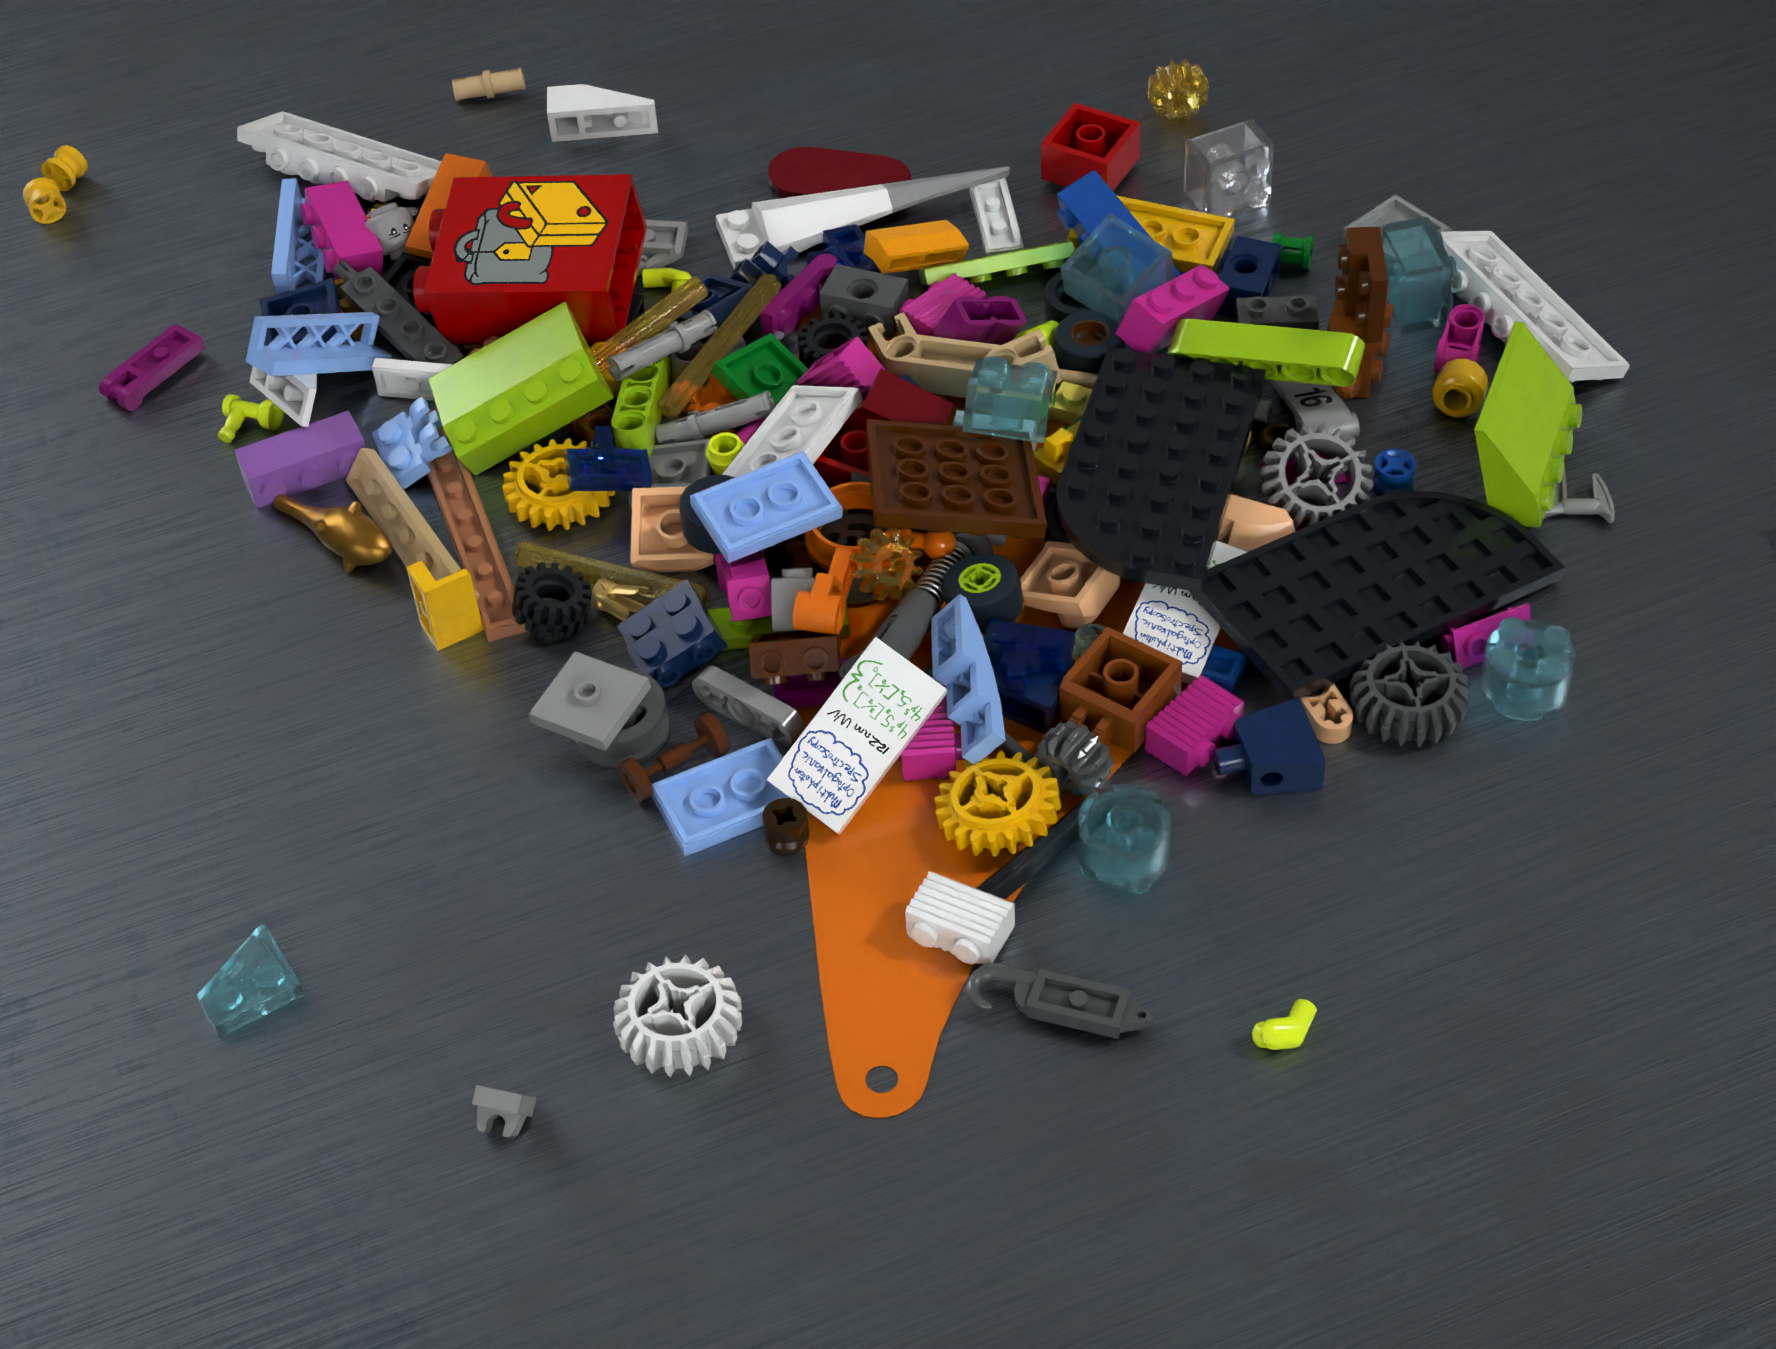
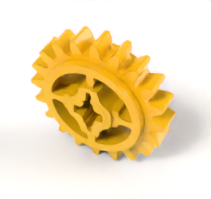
[502,438,616,531]
[935,751,1062,857]

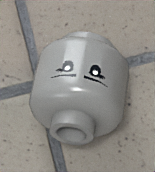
[365,202,414,261]

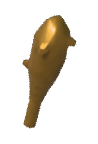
[273,494,392,573]

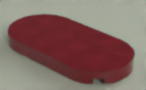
[768,147,911,198]

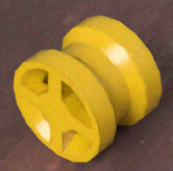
[41,145,88,191]
[22,178,66,224]

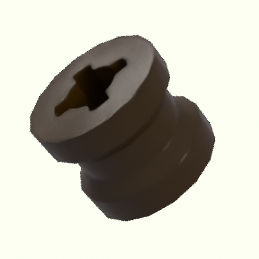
[762,798,810,856]

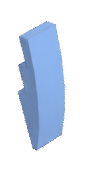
[931,594,1006,764]

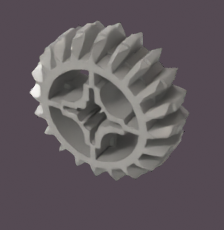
[1260,423,1373,530]

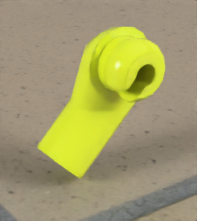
[642,268,693,295]
[1252,999,1317,1050]

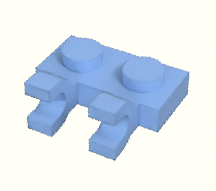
[372,396,453,490]

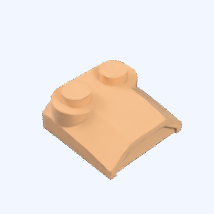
[630,486,715,573]
[1020,541,1120,629]

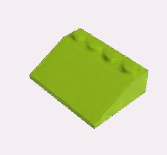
[429,302,614,476]
[1474,322,1582,527]

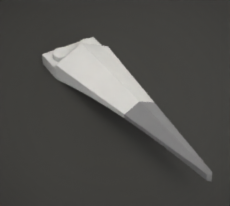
[716,166,1010,270]

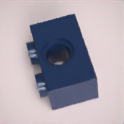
[1216,236,1282,318]

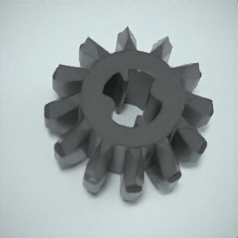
[1035,720,1114,798]

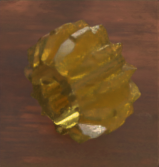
[1147,58,1209,121]
[849,528,924,600]

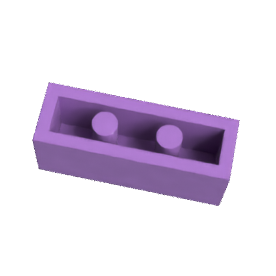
[234,410,366,508]

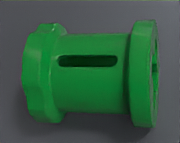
[1272,231,1314,270]

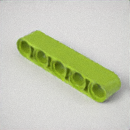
[611,315,672,464]
[1167,319,1365,387]

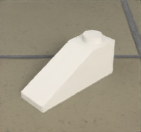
[547,84,658,142]
[249,366,317,427]

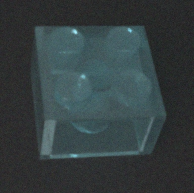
[1060,213,1174,325]
[1382,217,1457,334]
[962,356,1057,443]

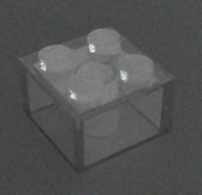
[1183,119,1274,217]

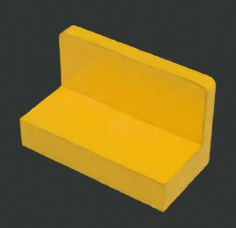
[406,560,483,651]

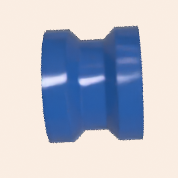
[1372,449,1416,496]

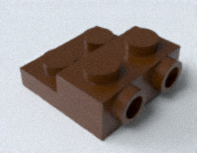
[1335,227,1388,343]
[748,631,842,685]

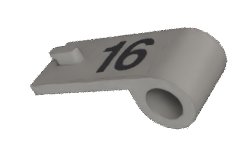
[1270,380,1360,442]

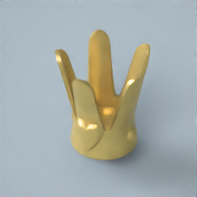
[590,577,651,621]

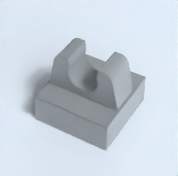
[472,1085,537,1138]

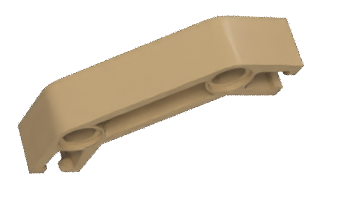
[868,312,1062,403]

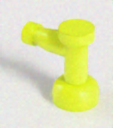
[217,394,284,443]

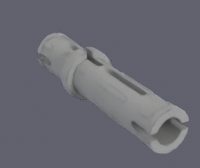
[607,310,718,381]
[655,391,776,445]

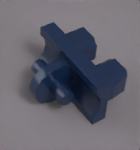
[730,241,799,301]

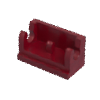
[859,368,954,425]

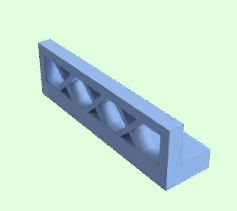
[271,178,326,295]
[245,312,392,376]

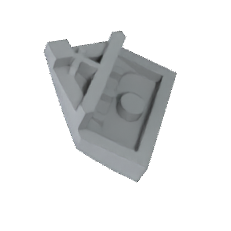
[637,220,689,276]

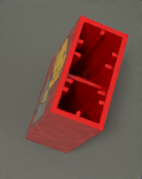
[413,174,647,344]

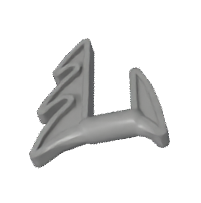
[1544,459,1615,523]

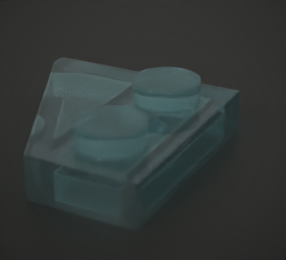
[197,923,305,1038]

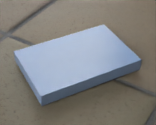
[690,451,843,563]
[651,738,790,857]

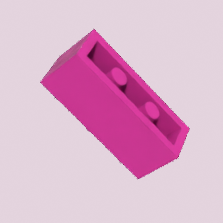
[300,181,383,280]
[1115,264,1230,353]

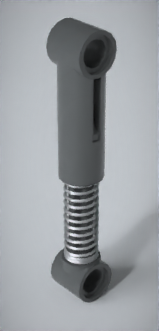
[838,532,994,680]

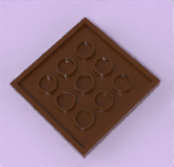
[865,419,1047,539]

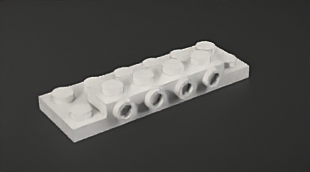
[237,111,442,203]
[1429,231,1630,382]

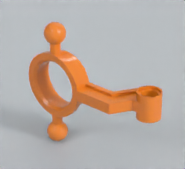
[793,482,956,635]

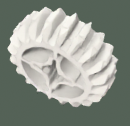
[613,954,742,1078]

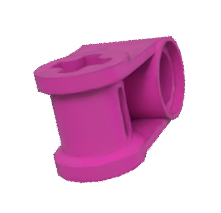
[1434,304,1485,373]

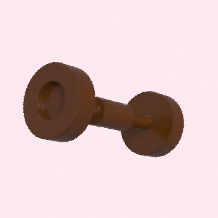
[617,712,730,803]

